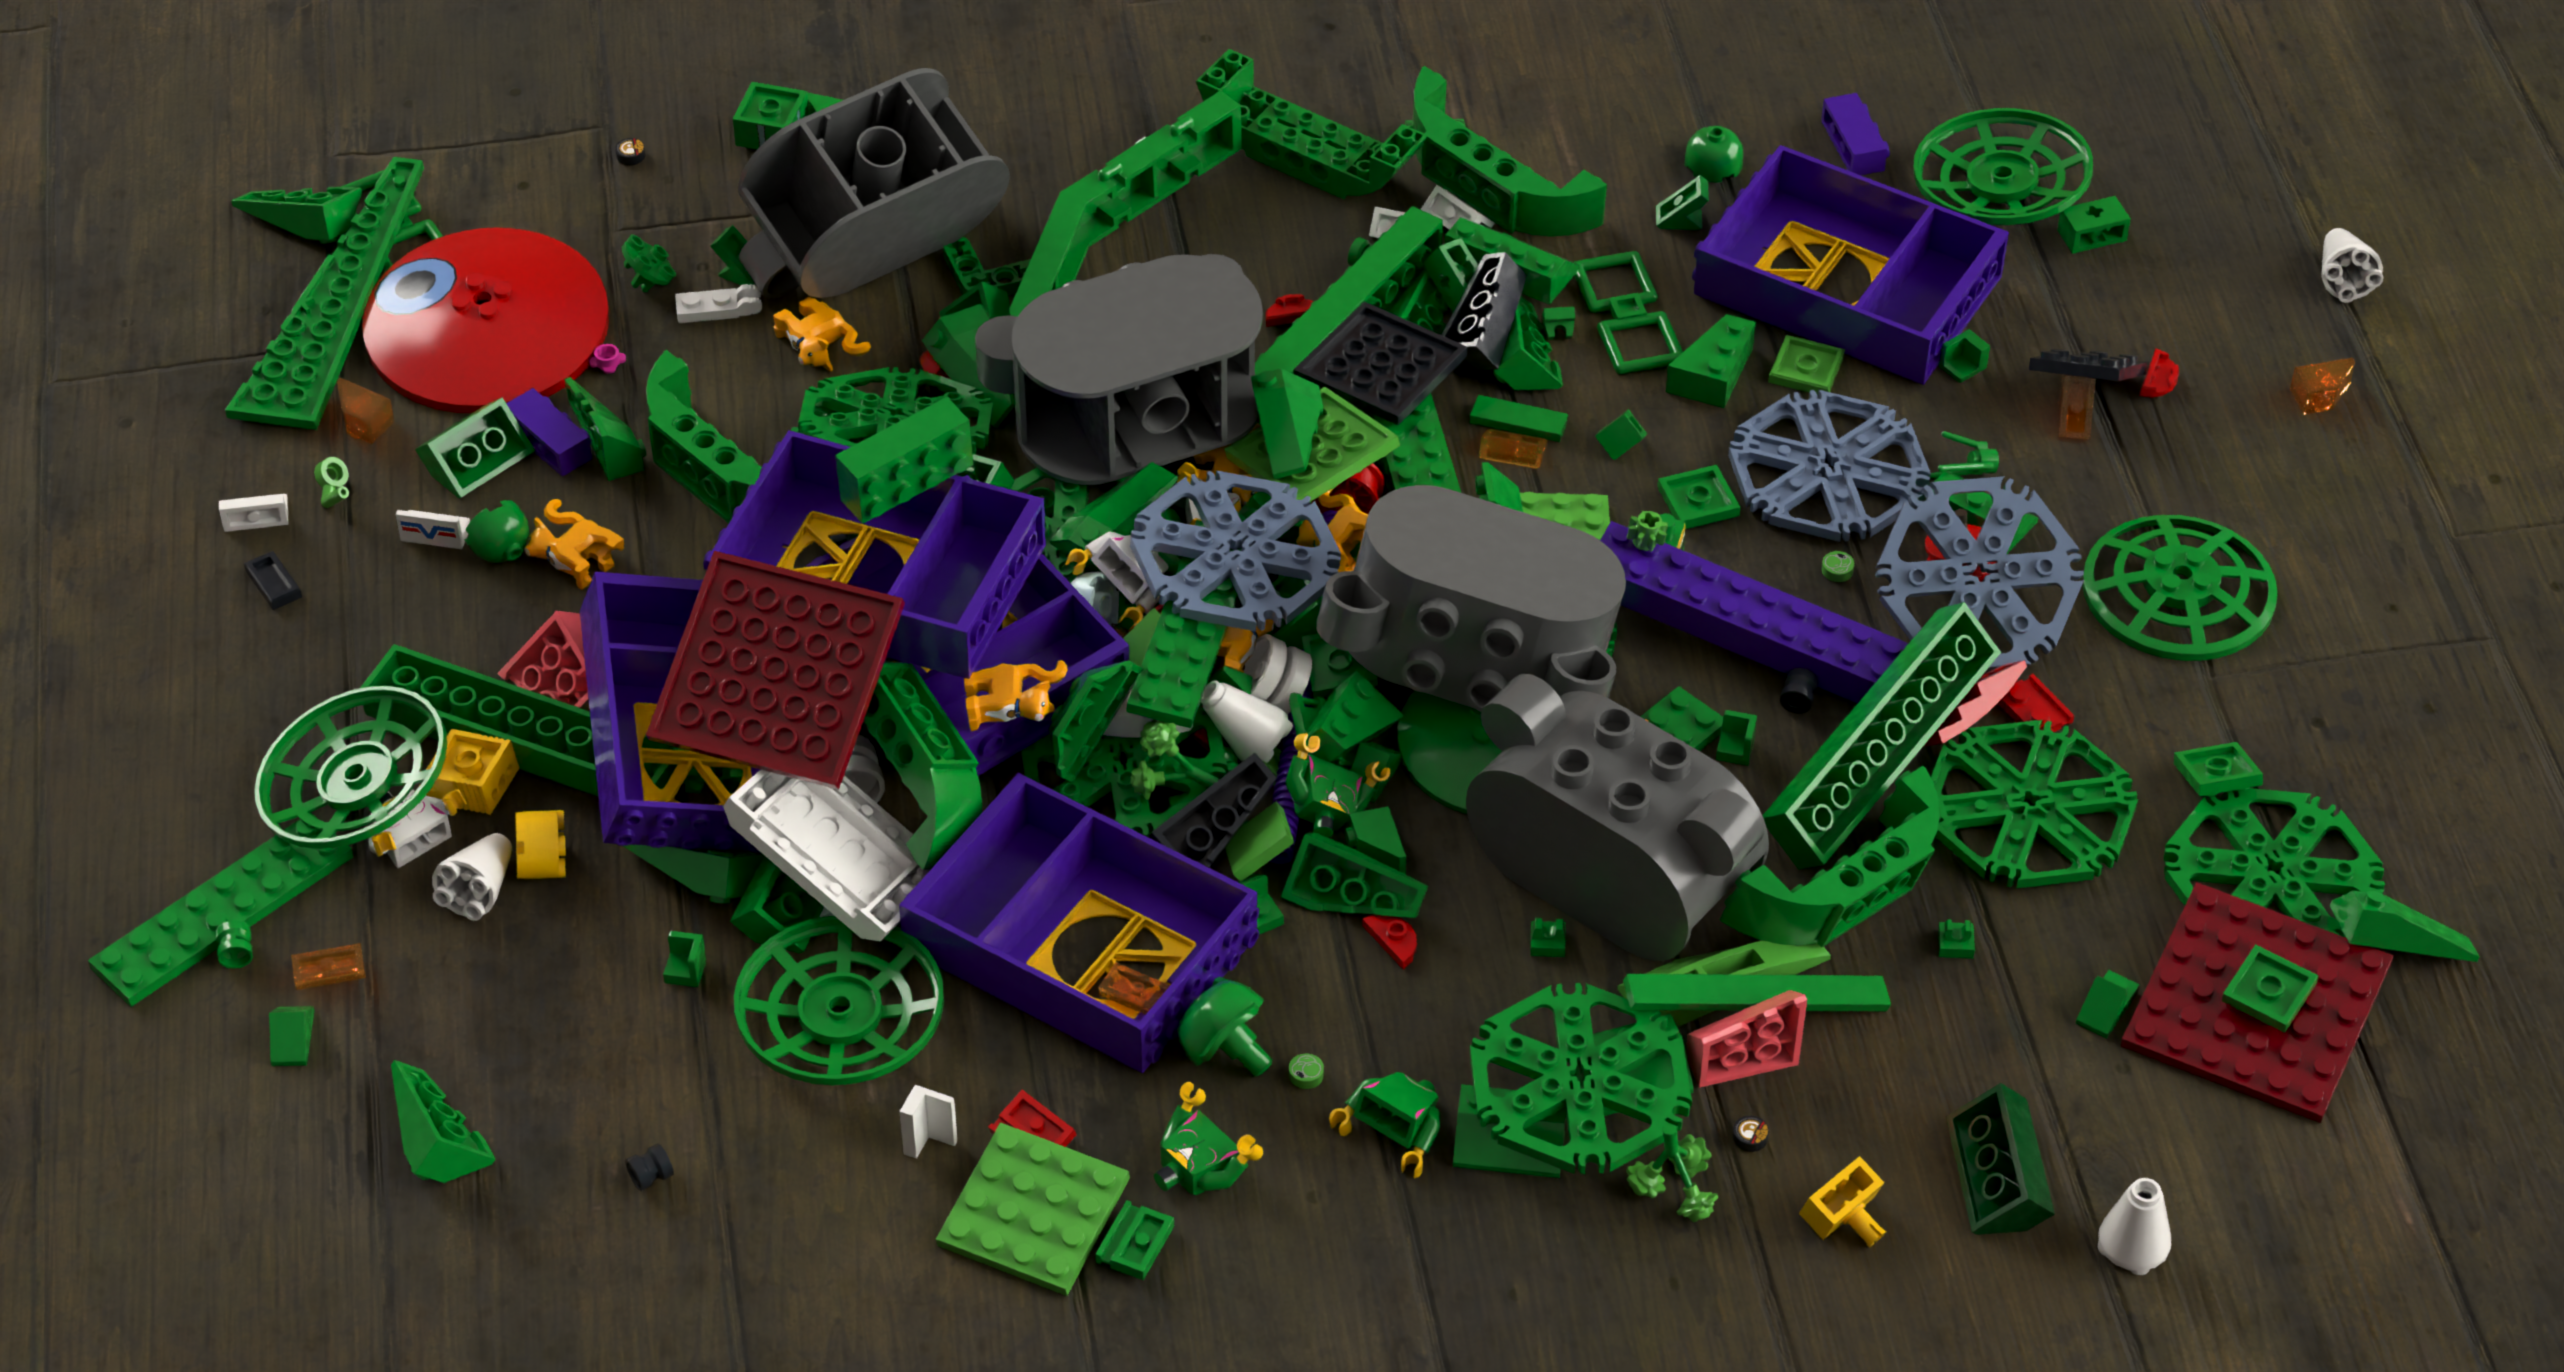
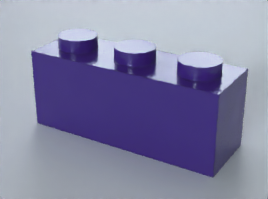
[1821,93,1890,175]
[506,388,592,477]

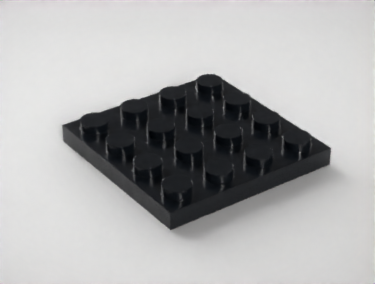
[1294,302,1467,425]

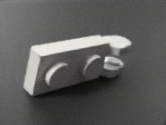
[675,284,762,323]

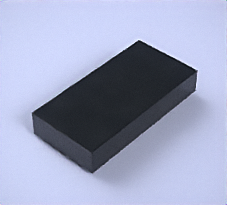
[244,551,302,610]

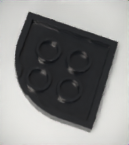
[2029,349,2147,381]

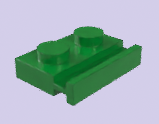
[1095,1200,1174,1280]

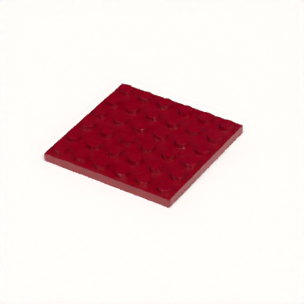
[646,551,905,790]
[2121,882,2394,1123]

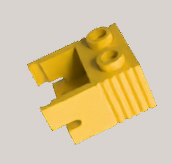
[419,729,520,815]

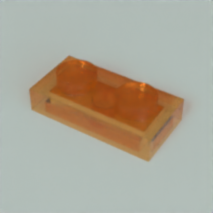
[291,943,366,990]
[1099,962,1170,1015]

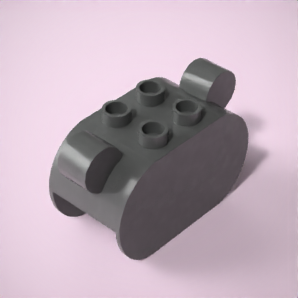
[738,68,1010,299]
[975,254,1263,485]
[1316,485,1626,712]
[1466,674,1769,961]

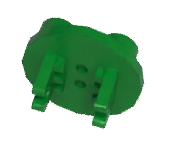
[622,234,676,292]

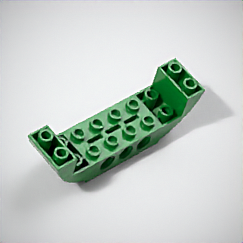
[1196,49,1427,199]
[1412,66,1607,237]
[646,350,762,524]
[864,657,982,870]
[1719,766,1940,948]

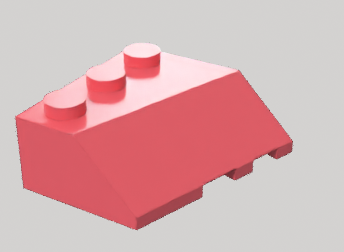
[497,611,590,711]
[1686,990,1807,1088]

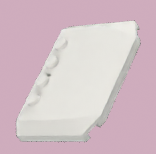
[723,770,930,941]

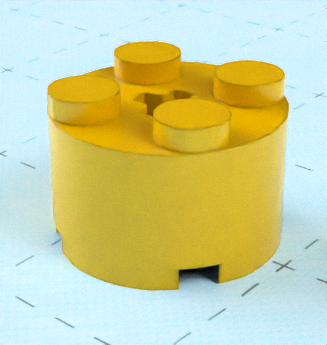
[515,810,566,879]

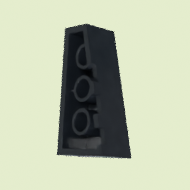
[1442,252,1527,373]
[1149,753,1276,868]

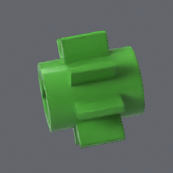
[1627,511,1668,551]

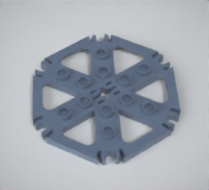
[1728,390,1931,542]
[1130,470,1341,631]
[1875,476,2084,670]

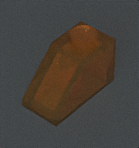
[2290,358,2355,414]
[2058,375,2096,439]
[337,377,395,444]

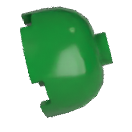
[1684,126,1744,183]
[464,500,530,563]

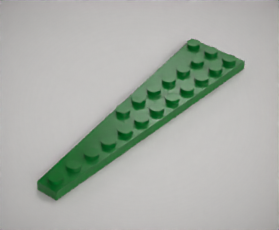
[225,157,424,430]

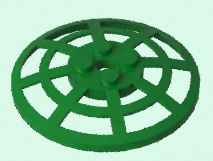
[1913,108,2093,225]
[2083,515,2278,661]
[254,686,447,849]
[734,916,944,1086]

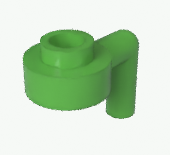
[314,457,349,508]

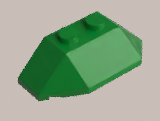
[1048,660,1144,782]

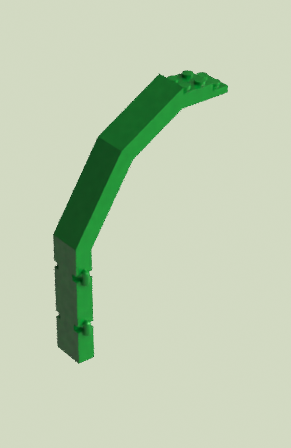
[1009,90,1242,488]

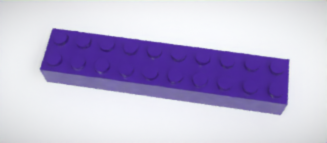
[1600,521,1909,704]

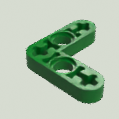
[943,237,1031,295]

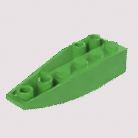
[1618,940,1831,1027]

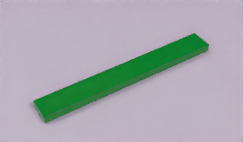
[1623,974,1891,1011]

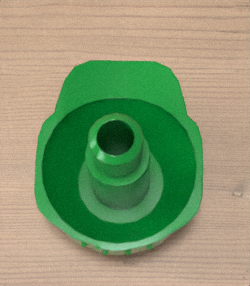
[1177,980,1273,1077]

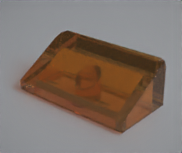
[1479,429,1548,469]

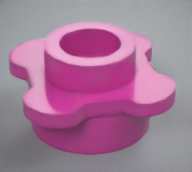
[589,344,626,374]

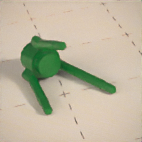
[1930,431,1999,479]

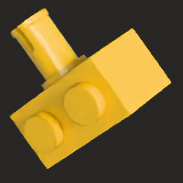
[1799,1156,1886,1248]

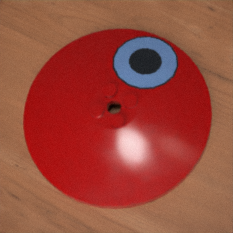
[362,227,609,413]

